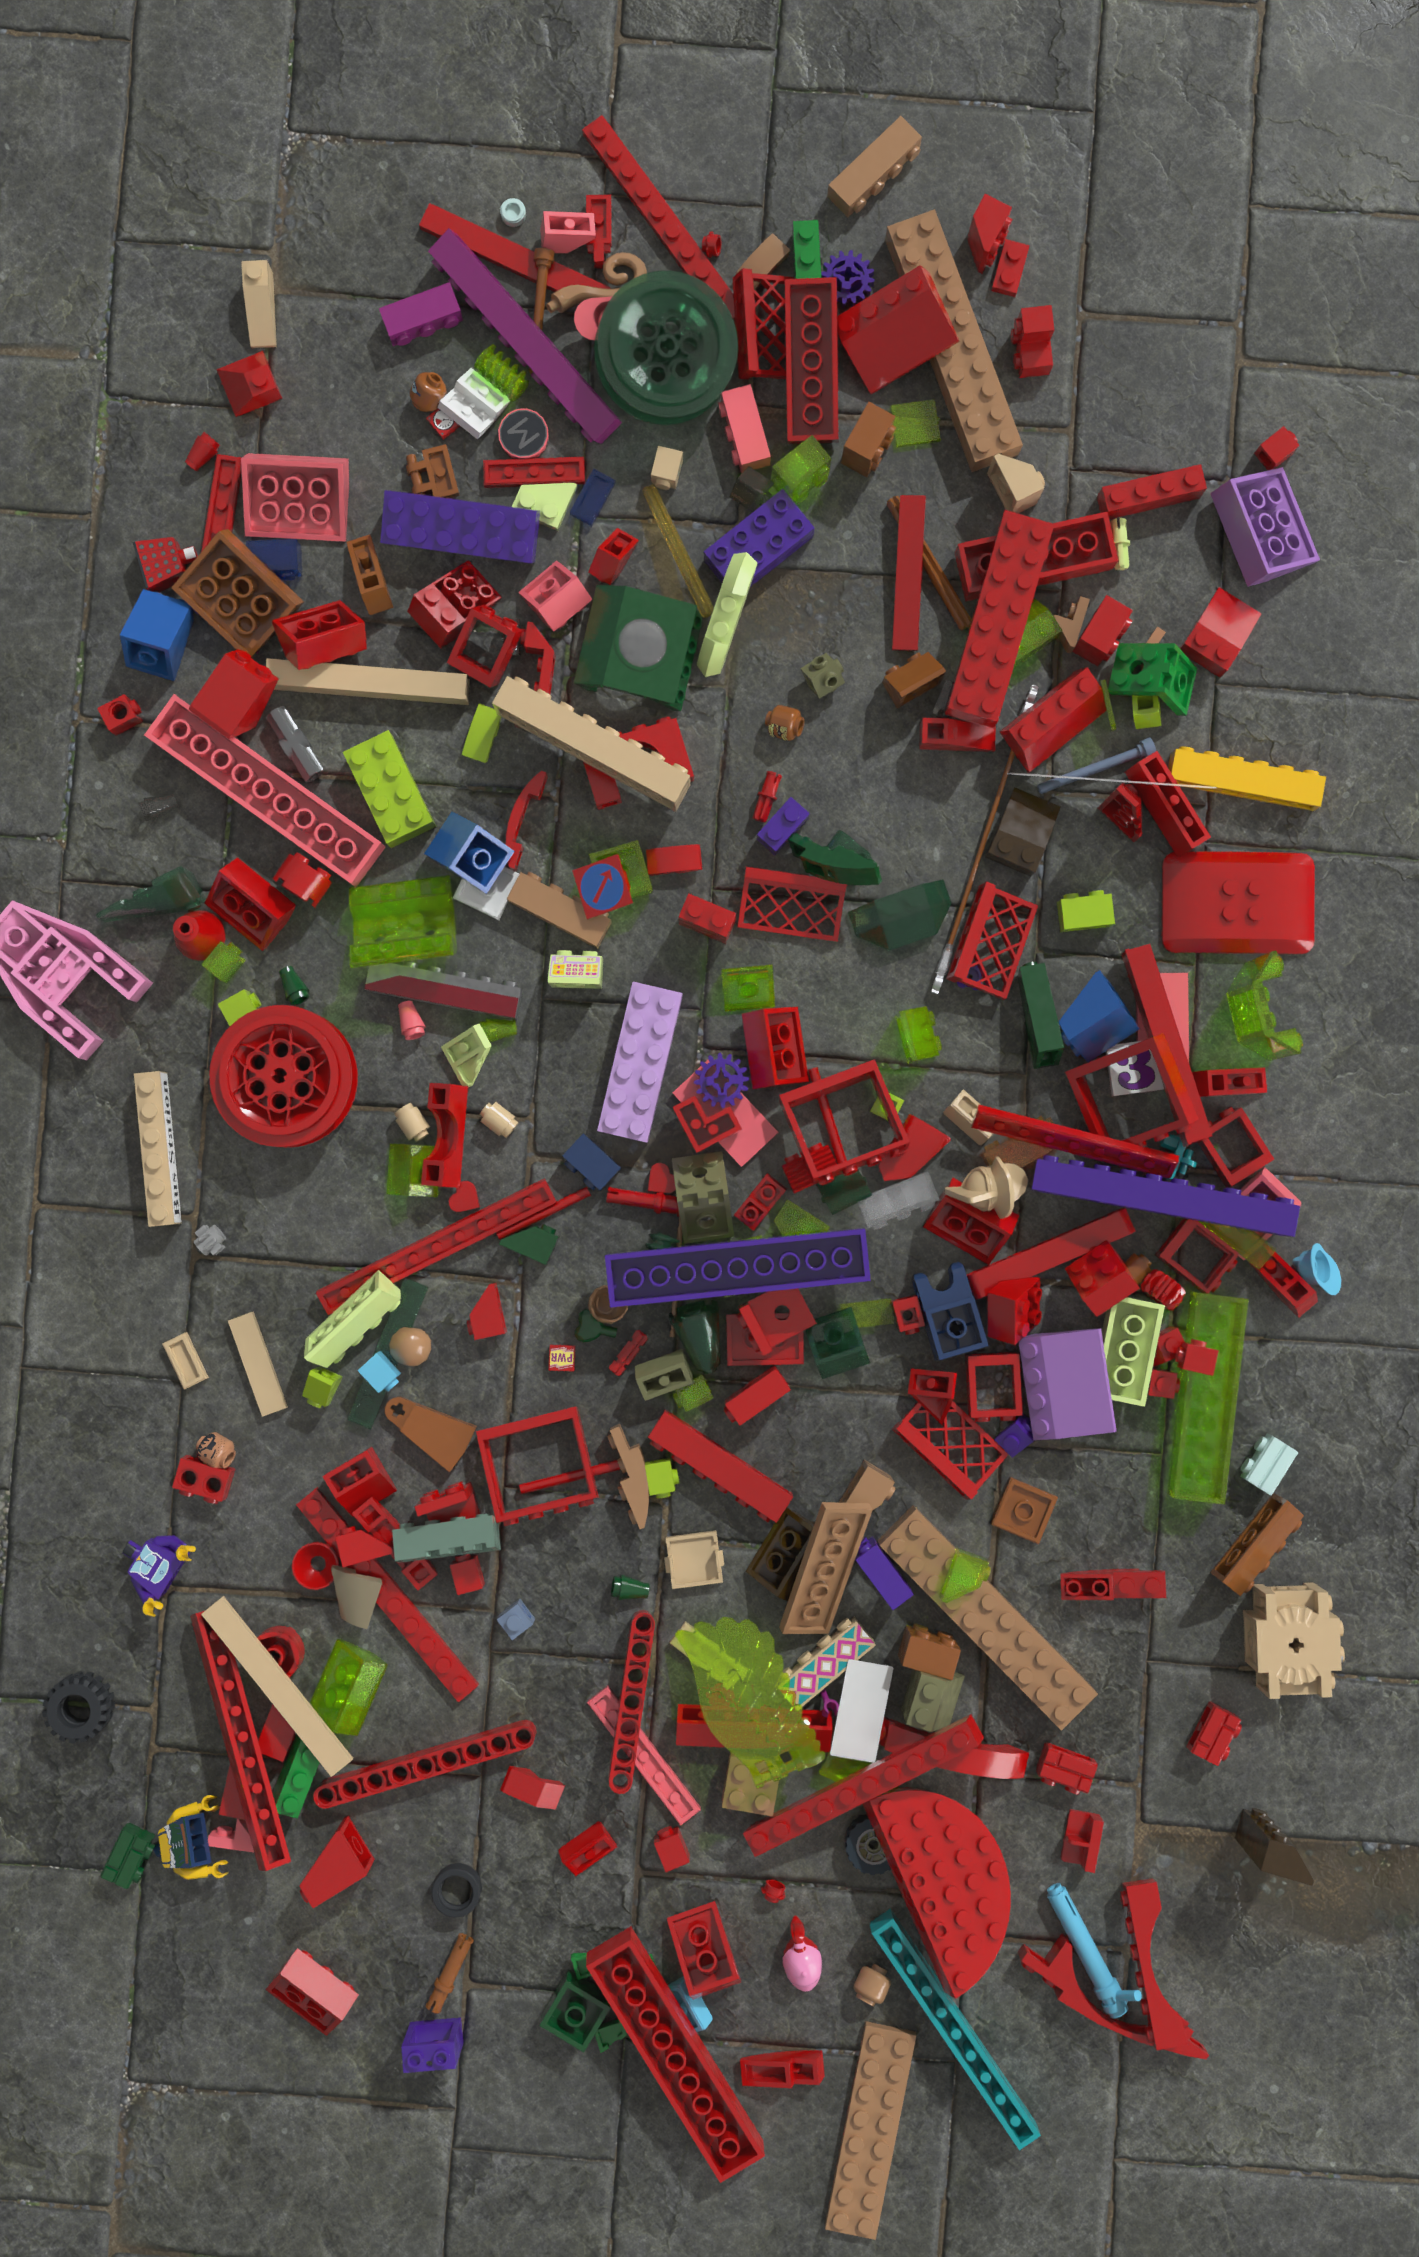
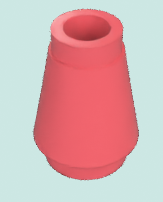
[398,1001,426,1040]

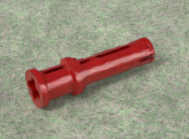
[606,1187,680,1217]

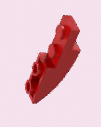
[1060,1569,1166,1600]

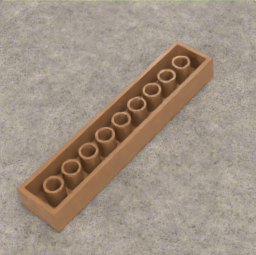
[885,209,1023,472]
[877,1505,1098,1731]

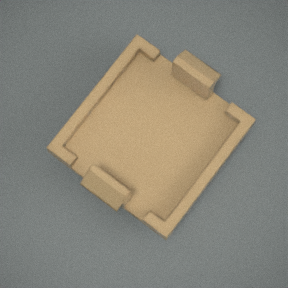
[664,1530,724,1589]

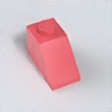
[540,211,596,254]

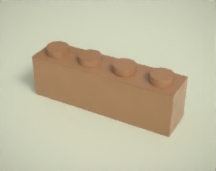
[827,116,922,217]
[507,872,612,949]

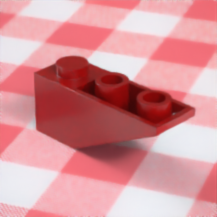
[919,718,996,752]

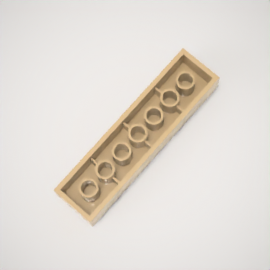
[492,676,691,812]

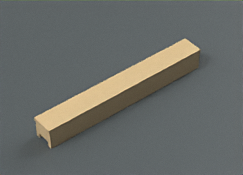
[266,658,470,705]

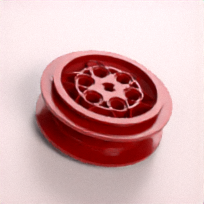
[209,1005,358,1148]

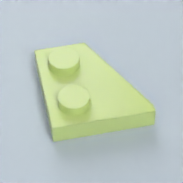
[512,483,577,531]

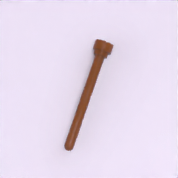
[529,248,555,374]

